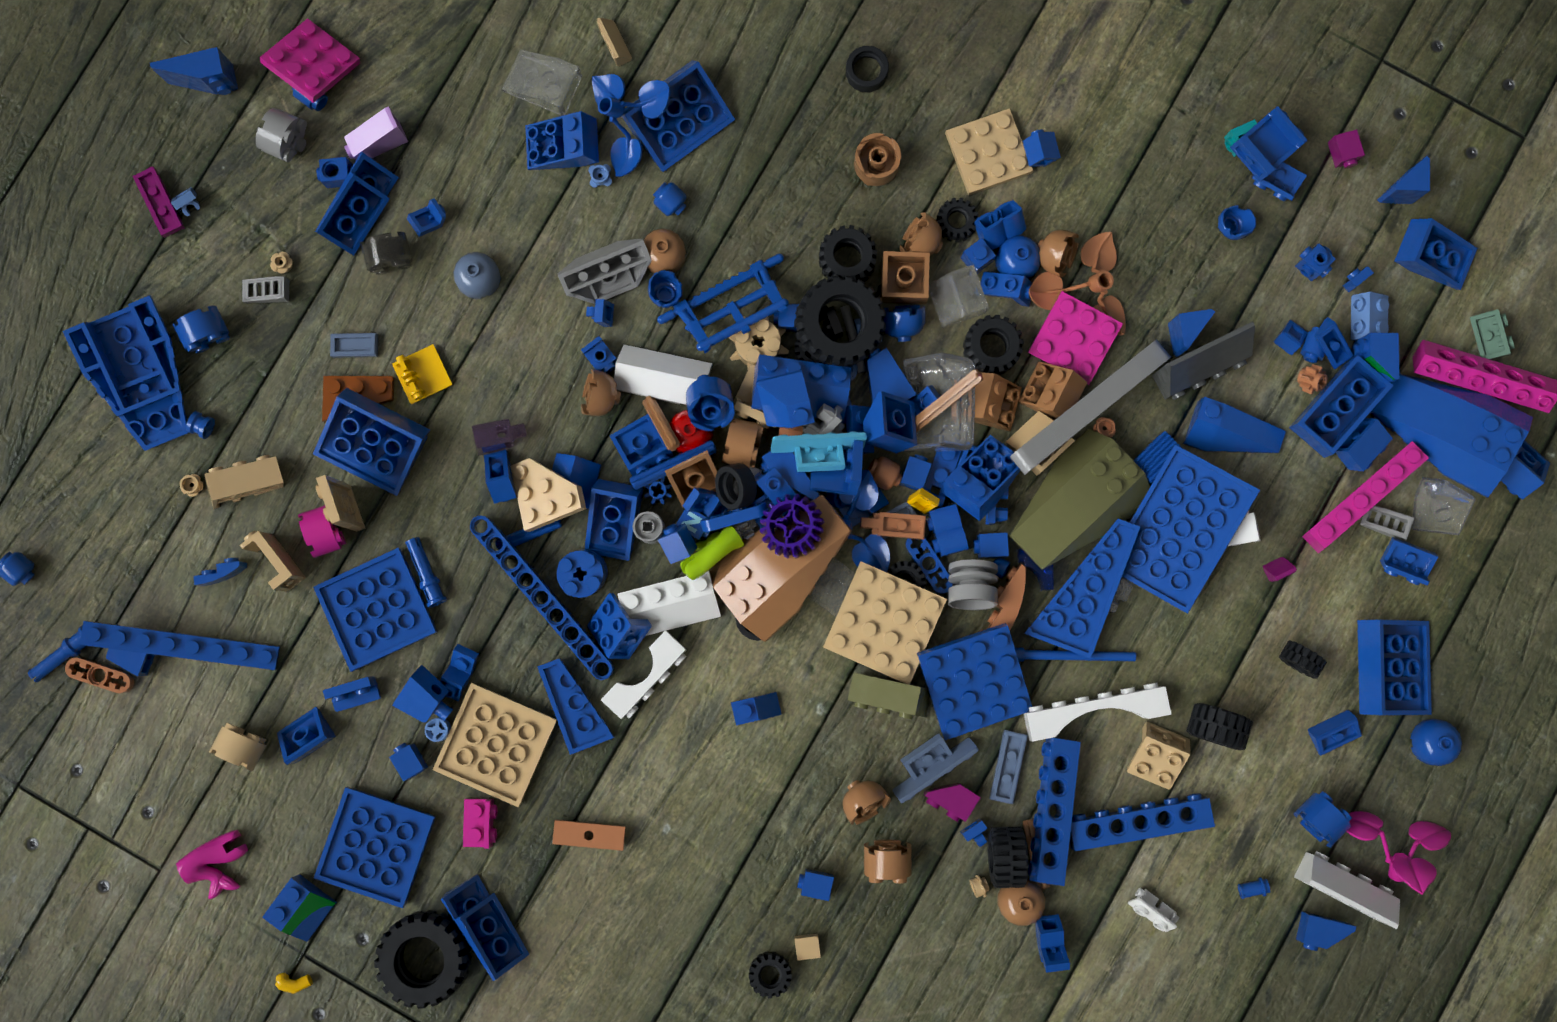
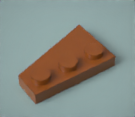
[322,376,394,423]

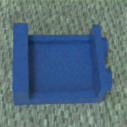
[1230,106,1307,182]

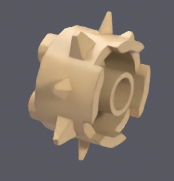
[728,316,789,369]

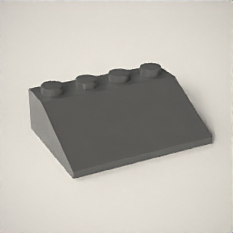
[1152,322,1255,400]

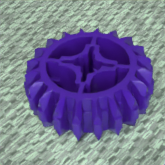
[760,494,824,559]

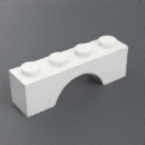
[601,631,687,719]

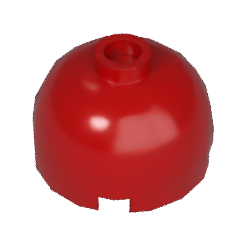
[669,410,713,454]

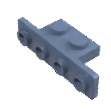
[892,733,979,803]

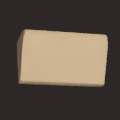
[597,18,632,67]

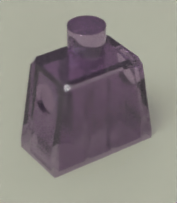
[472,419,527,456]

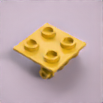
[392,344,453,405]

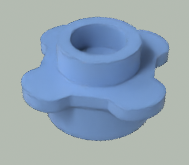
[588,164,612,188]

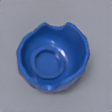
[1218,205,1256,240]
[648,270,682,308]

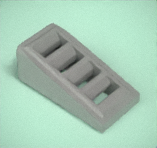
[242,276,289,303]
[1360,505,1414,542]

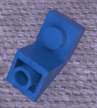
[440,644,479,702]

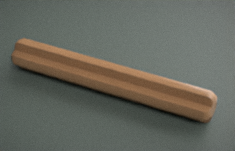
[915,369,983,432]

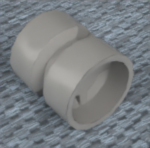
[632,511,666,544]

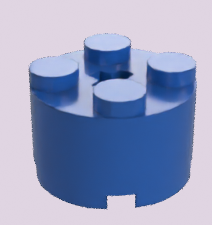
[173,306,230,354]
[686,375,735,431]
[557,549,608,598]
[1294,791,1352,848]

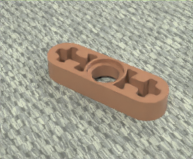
[65,658,135,693]

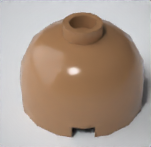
[900,212,943,256]
[644,228,686,273]
[1038,229,1079,278]
[581,369,621,417]
[843,780,891,825]
[997,879,1045,926]

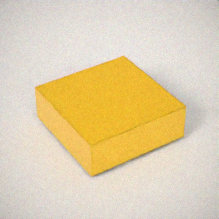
[907,488,940,514]

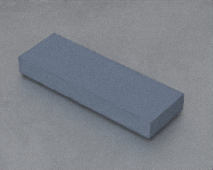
[989,730,1028,804]

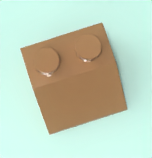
[665,450,717,507]

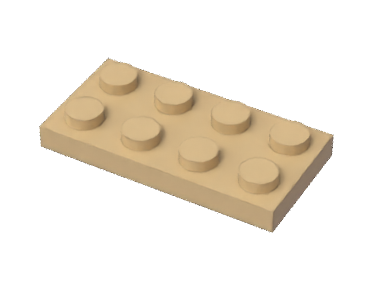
[316,475,366,532]

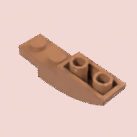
[979,564,1026,632]

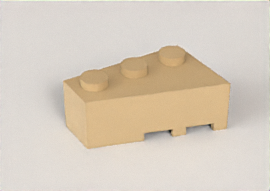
[205,455,284,509]

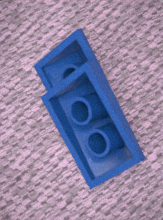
[315,152,399,256]
[441,874,529,981]

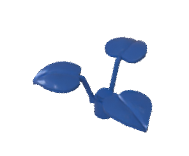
[592,74,671,177]
[839,470,890,572]

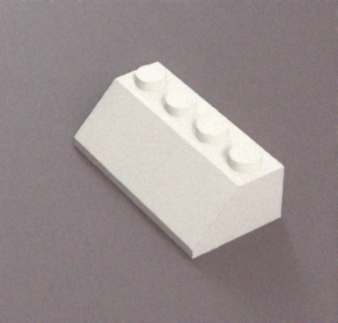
[618,571,721,636]
[1294,851,1400,929]

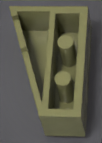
[848,673,930,720]

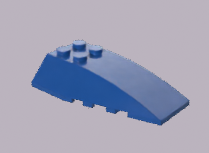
[63,295,189,451]
[1370,373,1533,498]

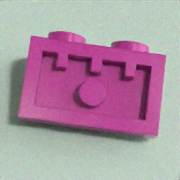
[463,798,498,849]

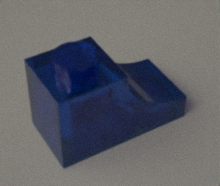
[1017,548,1054,591]

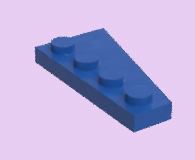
[537,658,615,755]

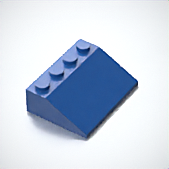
[622,60,735,172]
[313,387,430,496]
[1357,620,1432,715]

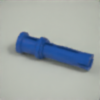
[405,537,447,608]
[28,626,86,682]

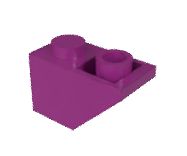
[923,783,981,822]

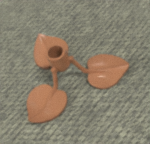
[1029,232,1126,336]

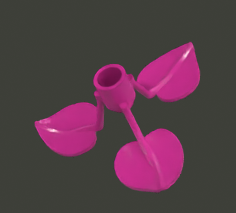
[1347,811,1451,895]

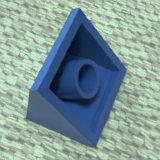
[1377,156,1430,204]
[1168,309,1215,357]
[552,453,601,509]
[277,707,336,765]

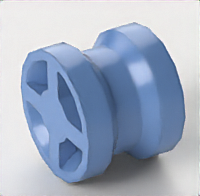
[425,718,451,742]

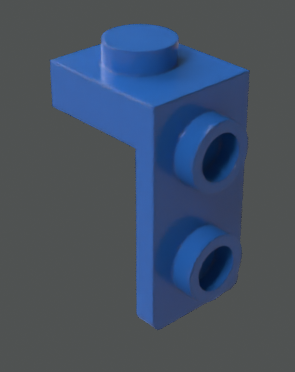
[978,272,1032,307]

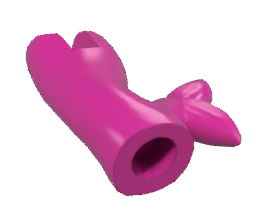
[176,830,248,899]

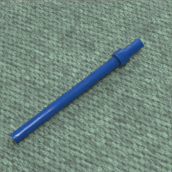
[1015,648,1136,662]

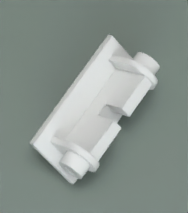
[1128,888,1179,932]

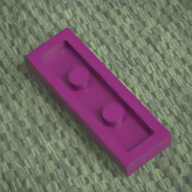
[133,166,185,238]

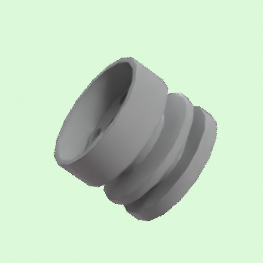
[948,559,998,610]

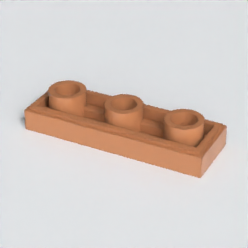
[552,819,626,851]

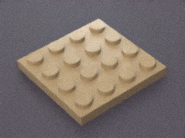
[823,561,947,685]
[433,683,557,807]

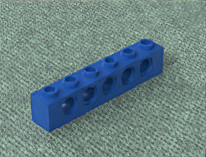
[1028,738,1081,886]
[1069,793,1215,851]

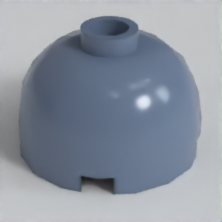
[453,252,501,299]

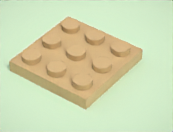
[945,108,1033,196]

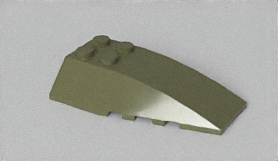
[1009,429,1150,570]

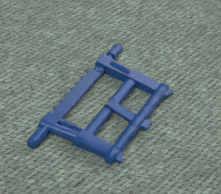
[657,254,789,353]

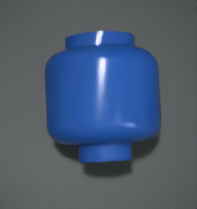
[653,182,687,216]
[0,552,35,586]

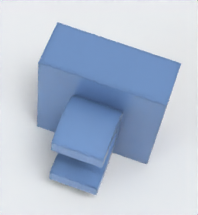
[171,187,200,216]

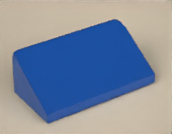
[1315,317,1354,369]
[1308,710,1362,756]

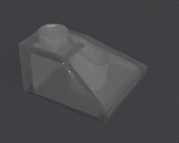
[1412,477,1475,535]

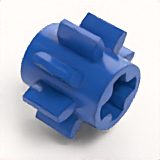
[644,477,672,505]

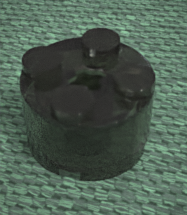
[360,232,413,275]

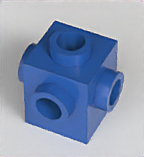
[1295,243,1336,281]

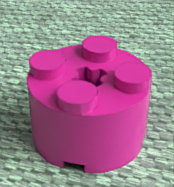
[298,505,346,558]

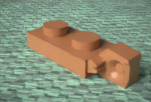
[860,512,926,540]

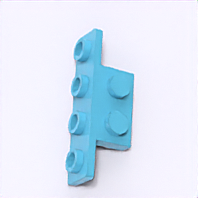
[771,431,867,472]

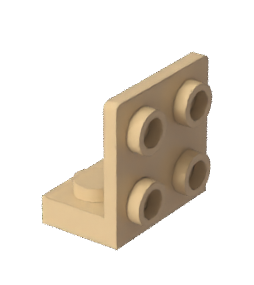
[1127,721,1191,789]

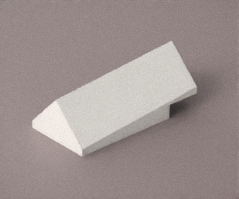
[614,345,712,405]

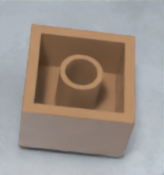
[881,251,930,304]

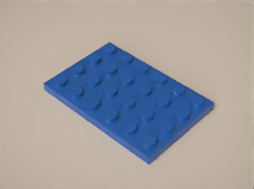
[1122,445,1261,614]

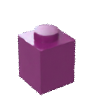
[1327,129,1365,169]

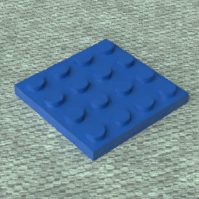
[313,548,438,672]
[917,623,1032,740]
[314,787,436,908]

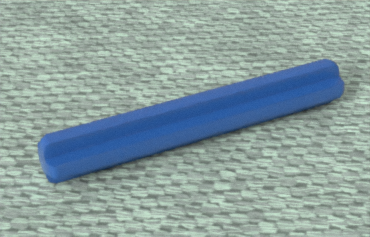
[630,440,716,490]

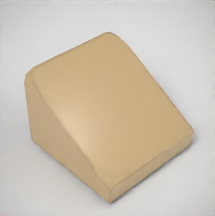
[794,933,821,960]

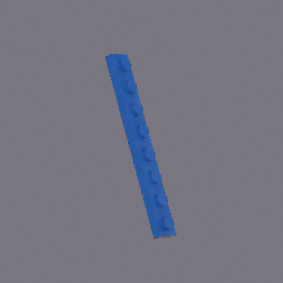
[80,621,280,670]

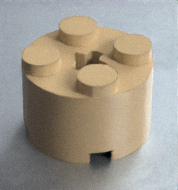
[209,723,267,771]

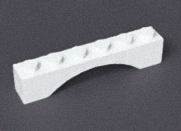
[1024,683,1171,742]

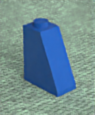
[866,348,916,403]

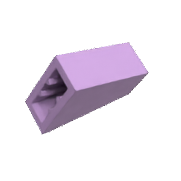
[344,106,408,160]

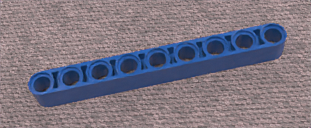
[470,516,614,680]

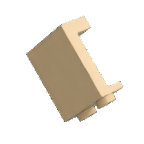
[240,531,306,592]

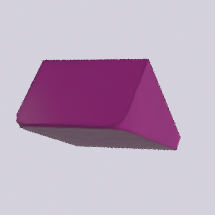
[1263,557,1297,582]

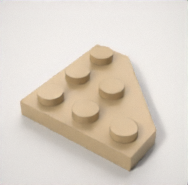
[510,458,586,532]

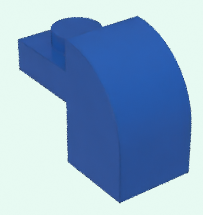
[1035,914,1070,973]

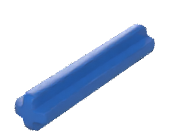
[495,520,562,550]

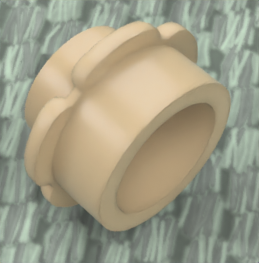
[270,252,293,274]
[180,474,203,497]
[970,875,989,898]

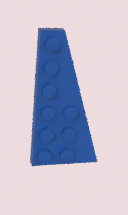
[1024,519,1140,659]

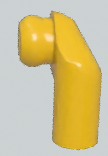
[275,973,313,994]

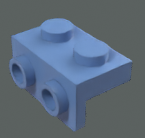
[1351,292,1389,341]

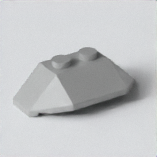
[557,239,652,304]

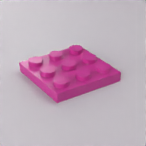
[260,18,360,103]
[1028,291,1123,385]

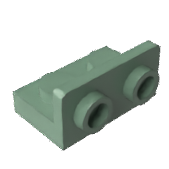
[1470,309,1515,360]

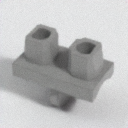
[803,404,845,435]

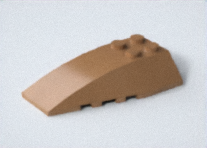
[710,495,852,642]

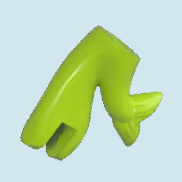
[680,526,744,580]

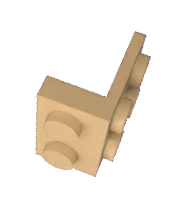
[733,364,776,429]

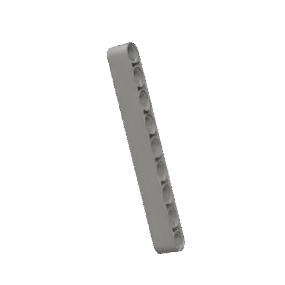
[1010,339,1171,475]

